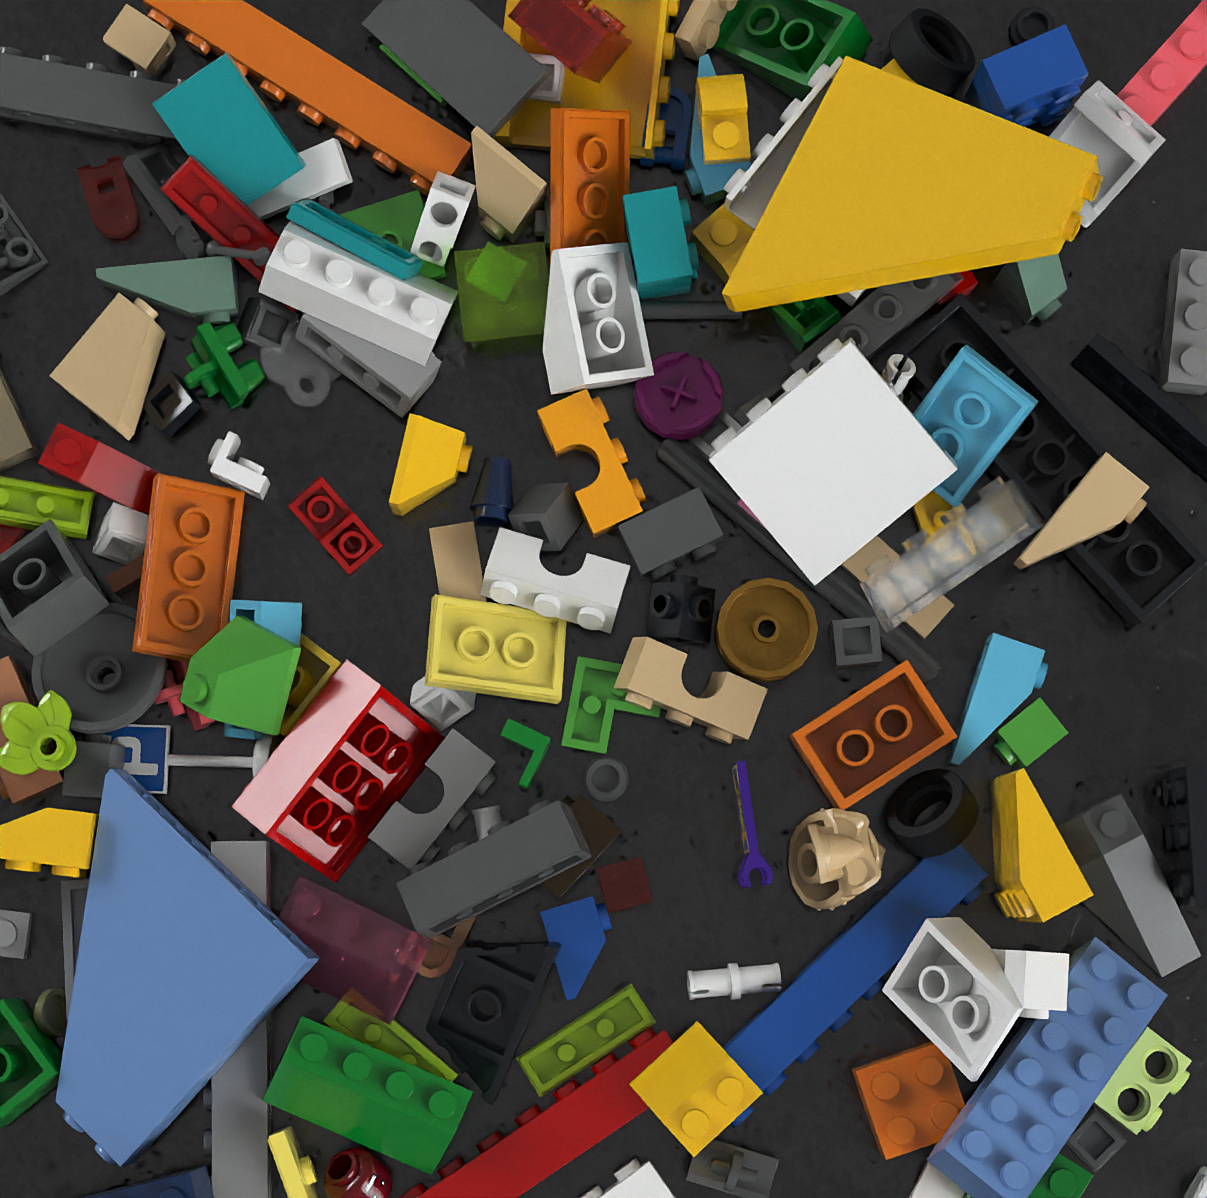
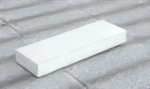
[248,138,353,220]

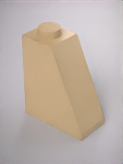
[50,293,165,441]

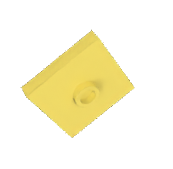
[267,1125,319,1198]

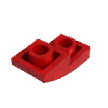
[287,476,383,576]

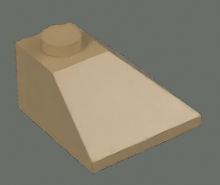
[471,126,547,243]

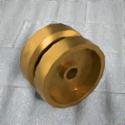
[714,578,818,683]

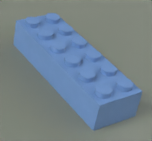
[926,937,1168,1198]

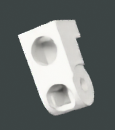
[410,171,476,267]

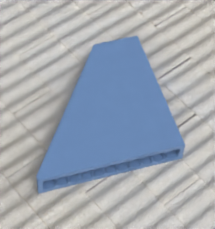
[55,768,320,1167]

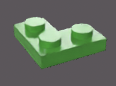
[561,656,661,755]

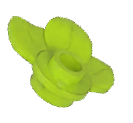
[0,690,77,776]

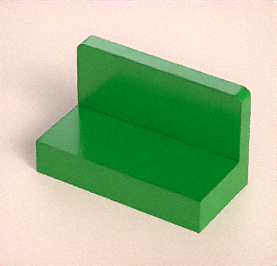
[501,718,551,792]

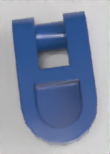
[640,87,692,171]

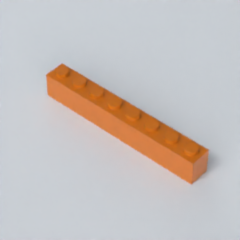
[142,0,473,196]

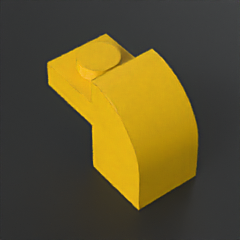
[695,74,751,165]

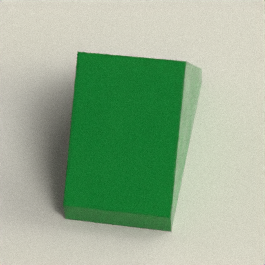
[767,297,842,354]

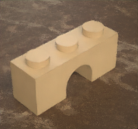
[614,637,768,744]

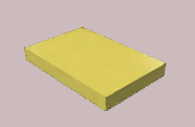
[424,594,567,704]

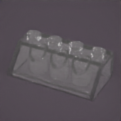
[860,476,1045,633]

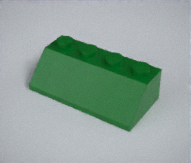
[262,1015,473,1175]

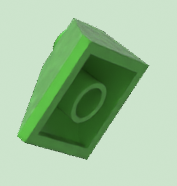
[180,616,301,735]

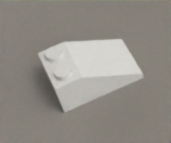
[542,242,654,394]
[882,917,1024,1082]

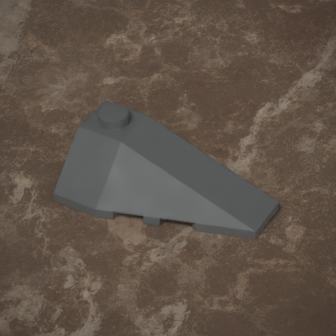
[1056,793,1201,977]

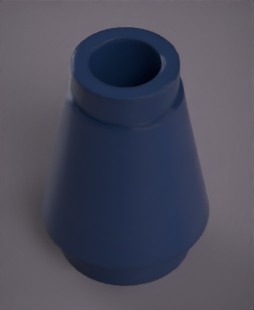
[469,457,514,526]

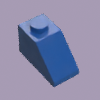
[540,896,612,1001]

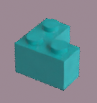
[622,186,699,301]

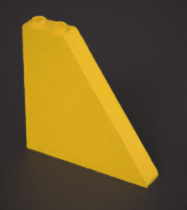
[722,56,1103,312]

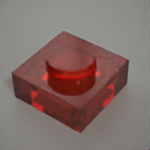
[597,857,653,913]

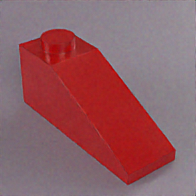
[38,422,162,515]

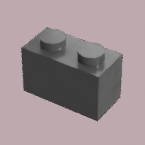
[617,486,723,581]

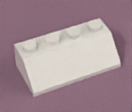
[258,221,458,366]

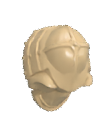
[788,808,886,911]

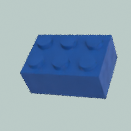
[965,24,1089,127]

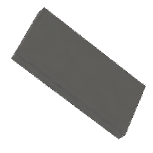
[362,0,551,138]

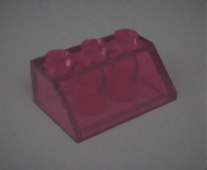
[278,875,432,1025]

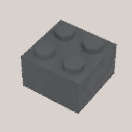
[0,519,110,657]

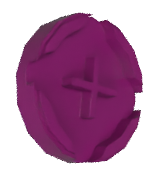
[634,351,724,440]

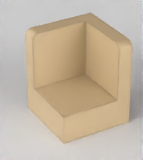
[103,3,177,76]

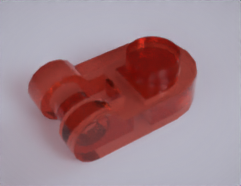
[77,155,139,239]

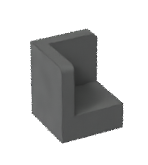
[508,482,584,551]
[828,616,882,670]

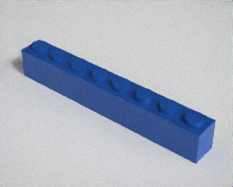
[722,845,989,1128]

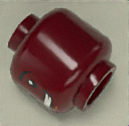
[323,1147,392,1198]

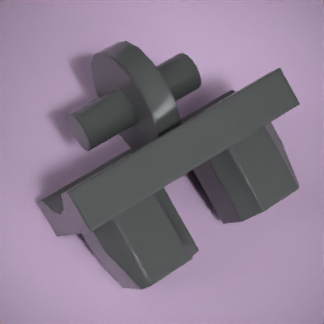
[686,1139,779,1198]

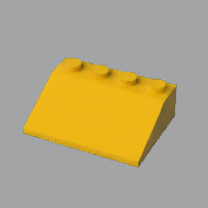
[990,768,1094,922]

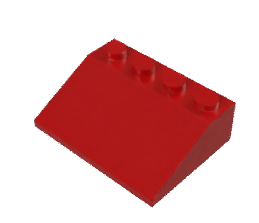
[232,659,445,883]

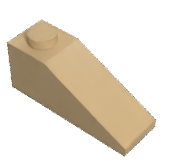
[1013,452,1149,569]

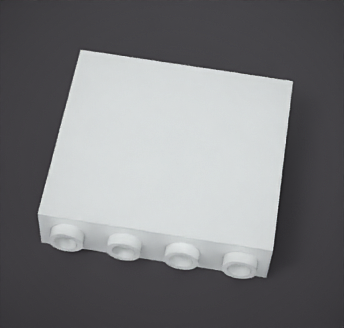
[709,337,958,586]

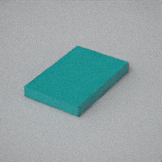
[152,51,306,206]

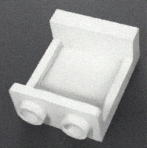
[1049,80,1166,228]

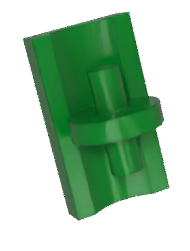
[183,321,265,410]

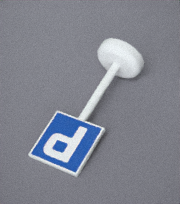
[103,724,283,794]

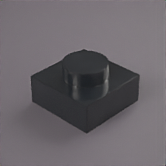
[143,371,202,437]

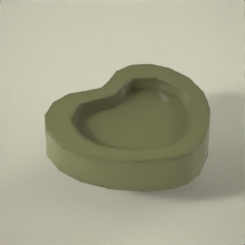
[33,988,68,1037]

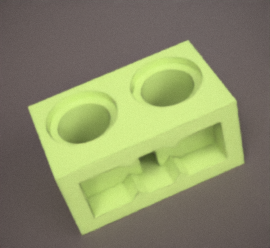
[1093,1027,1192,1135]

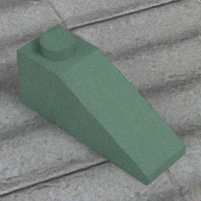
[993,254,1067,324]
[96,256,241,326]

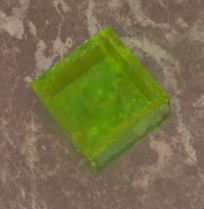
[454,242,549,342]

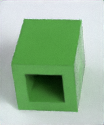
[991,697,1068,769]

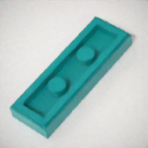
[286,199,424,280]

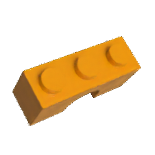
[537,388,647,539]

